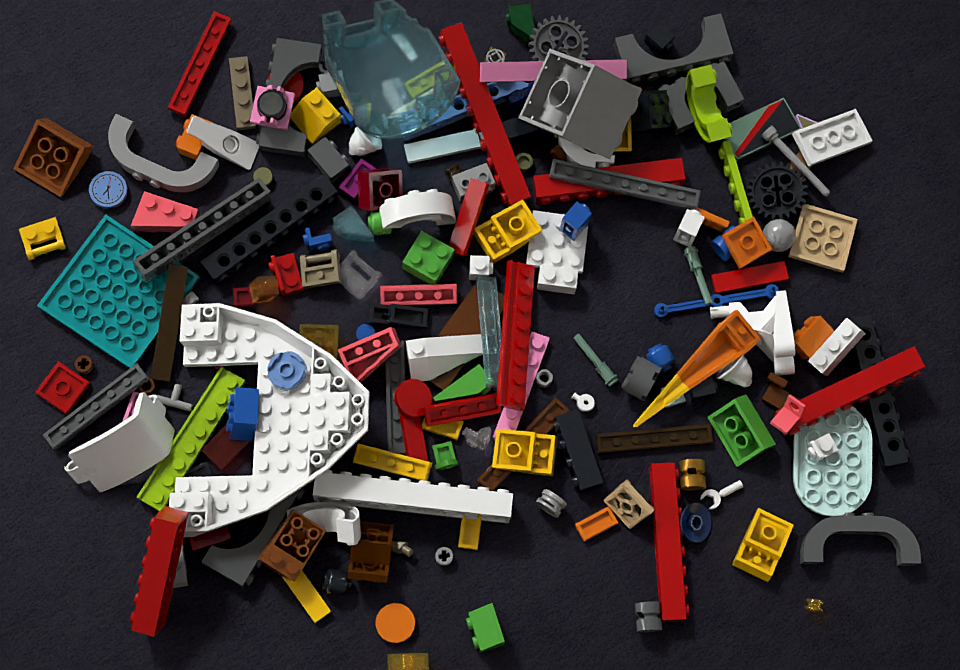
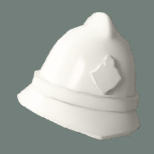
[349,119,382,156]
[716,355,753,387]

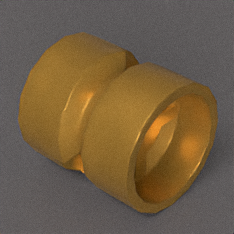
[679,459,706,490]

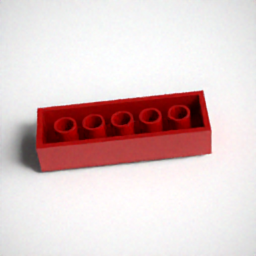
[130,506,189,637]

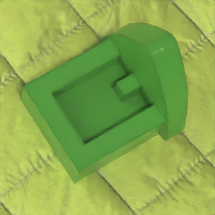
[432,441,459,470]

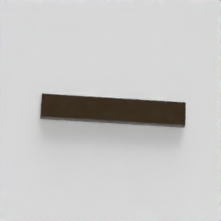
[150,264,188,382]
[596,424,713,454]

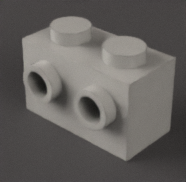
[451,163,495,202]

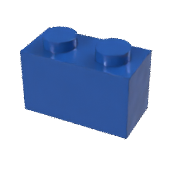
[559,202,592,241]

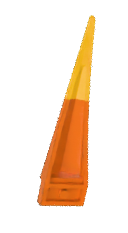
[633,310,761,427]

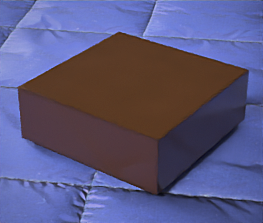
[766,372,788,389]

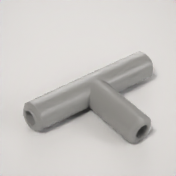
[156,384,193,411]

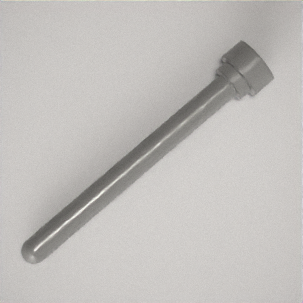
[762,126,830,196]

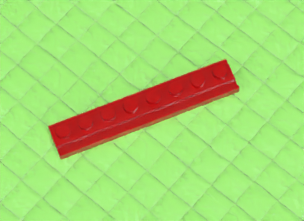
[496,260,535,411]

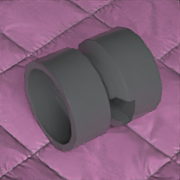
[635,602,662,633]

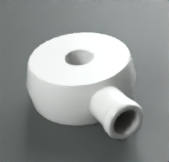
[572,393,595,412]

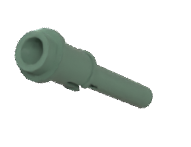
[684,246,713,305]
[573,334,618,387]

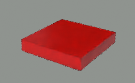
[35,361,90,415]

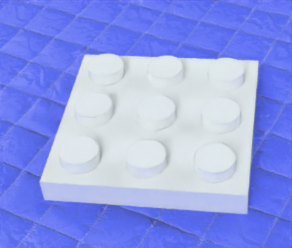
[526,210,588,274]

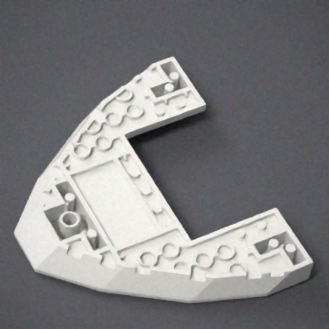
[169,303,369,537]

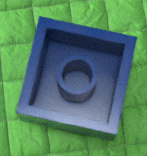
[226,387,259,441]

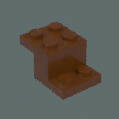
[347,521,394,583]

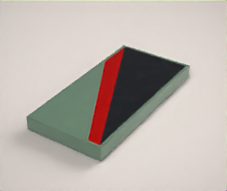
[723,98,801,161]

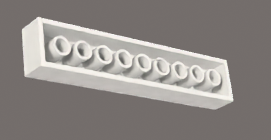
[313,470,513,523]

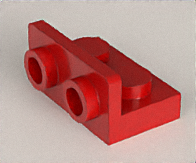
[269,253,304,296]

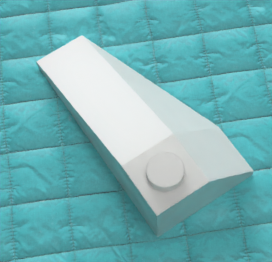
[406,334,485,382]

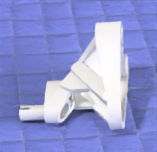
[710,290,795,376]

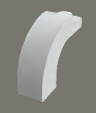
[558,137,615,168]

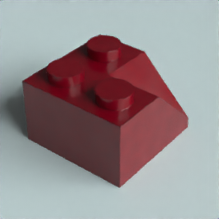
[358,167,403,211]

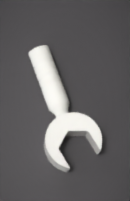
[700,480,743,510]

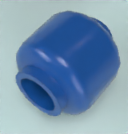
[646,343,675,373]

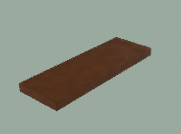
[428,279,504,391]

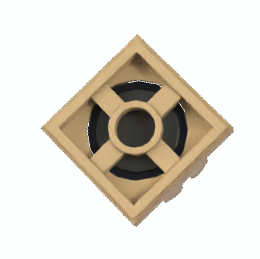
[603,479,654,529]

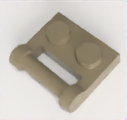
[300,249,341,289]

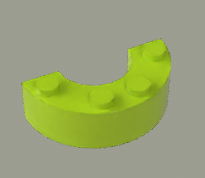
[686,65,732,143]

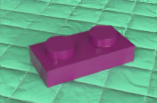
[339,159,376,200]

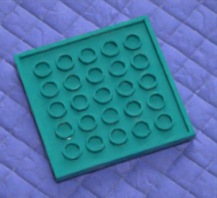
[37,215,200,369]

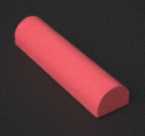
[380,284,457,305]

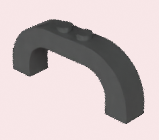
[800,512,921,566]

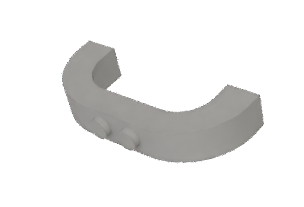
[108,114,219,192]

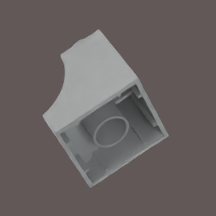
[518,49,642,159]

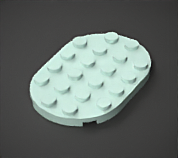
[793,407,872,517]

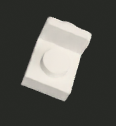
[807,433,839,462]

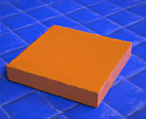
[721,217,772,269]

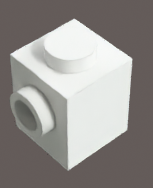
[469,255,493,281]

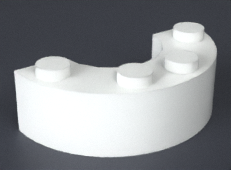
[379,189,456,229]
[287,501,361,545]

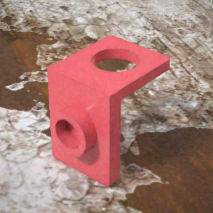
[770,395,806,434]

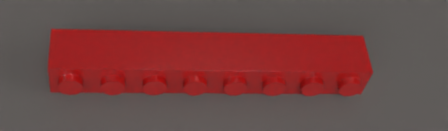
[532,158,685,204]
[774,346,925,436]
[649,463,689,622]

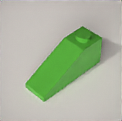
[433,364,493,404]

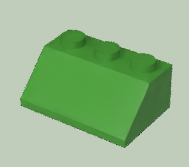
[708,395,776,467]

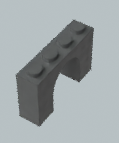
[659,61,744,135]

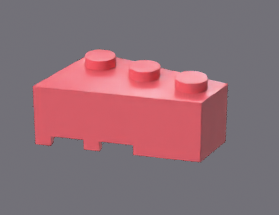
[131,191,200,233]

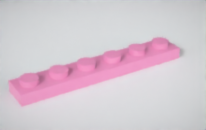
[492,332,550,439]

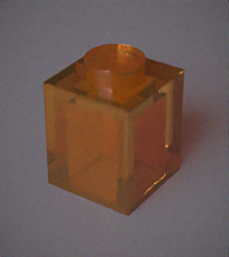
[249,276,279,303]

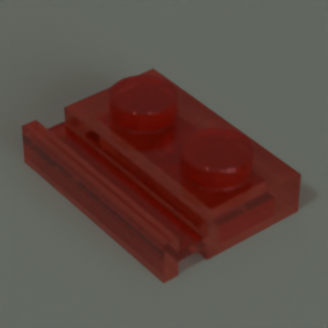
[201,425,249,470]

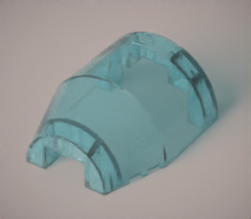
[322,0,460,139]

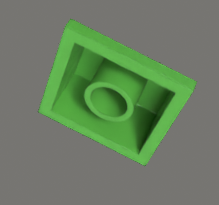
[466,603,505,653]

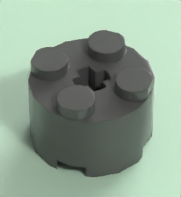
[621,356,662,401]

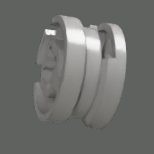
[535,489,567,518]

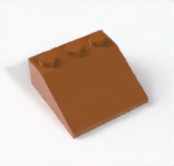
[13,118,93,197]

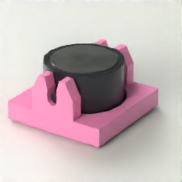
[250,85,295,130]

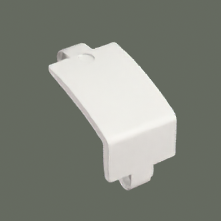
[65,392,175,492]

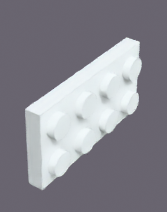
[792,109,872,166]

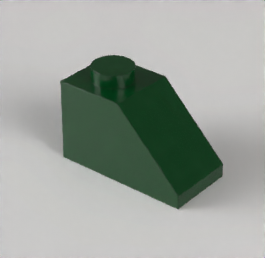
[505,4,535,43]

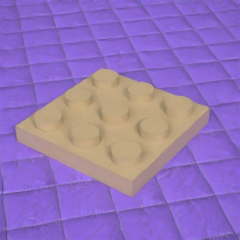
[788,204,858,273]

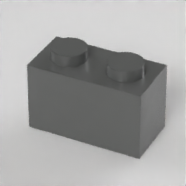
[308,137,350,184]

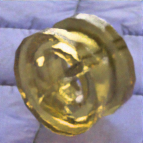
[805,599,824,612]

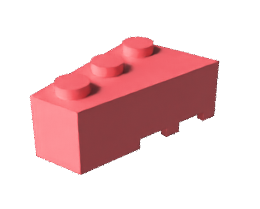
[338,327,402,383]

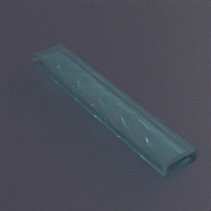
[476,276,501,388]

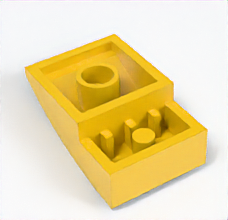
[473,200,543,264]
[492,429,557,476]
[732,508,794,582]

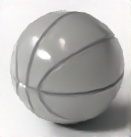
[763,219,796,252]

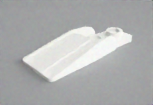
[187,116,259,170]

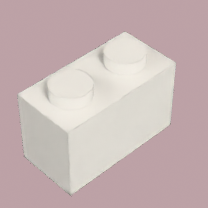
[673,209,704,247]
[537,265,578,294]

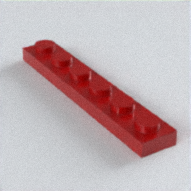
[168,11,232,117]

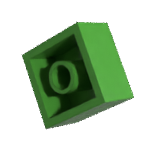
[402,231,455,284]

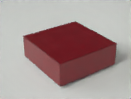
[233,287,254,308]

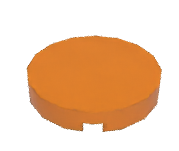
[376,603,415,643]

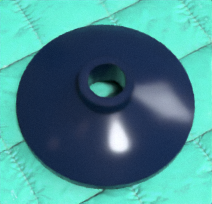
[680,503,711,542]

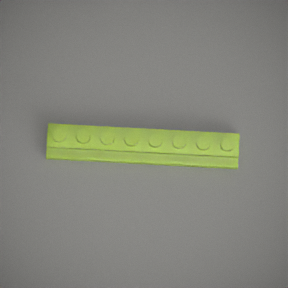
[137,367,246,511]

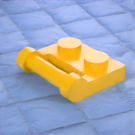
[19,217,66,261]

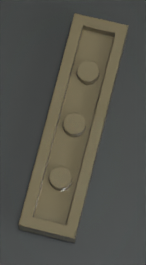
[229,56,256,130]

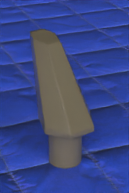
[391,541,413,557]

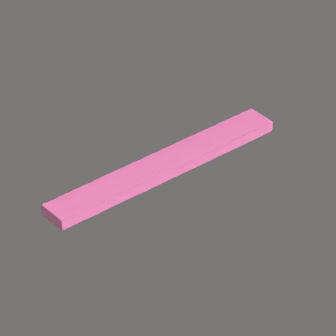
[480,60,627,82]

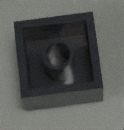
[631,90,672,132]

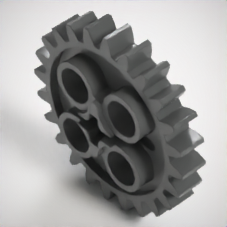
[528,15,589,61]

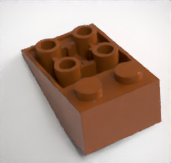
[257,509,326,582]

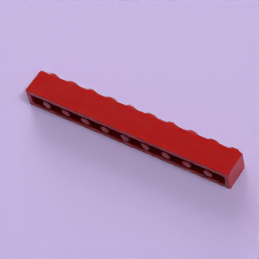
[438,22,531,207]

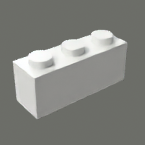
[808,318,866,376]

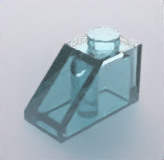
[332,206,374,243]

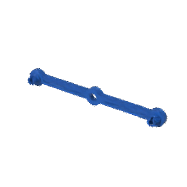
[654,284,779,318]

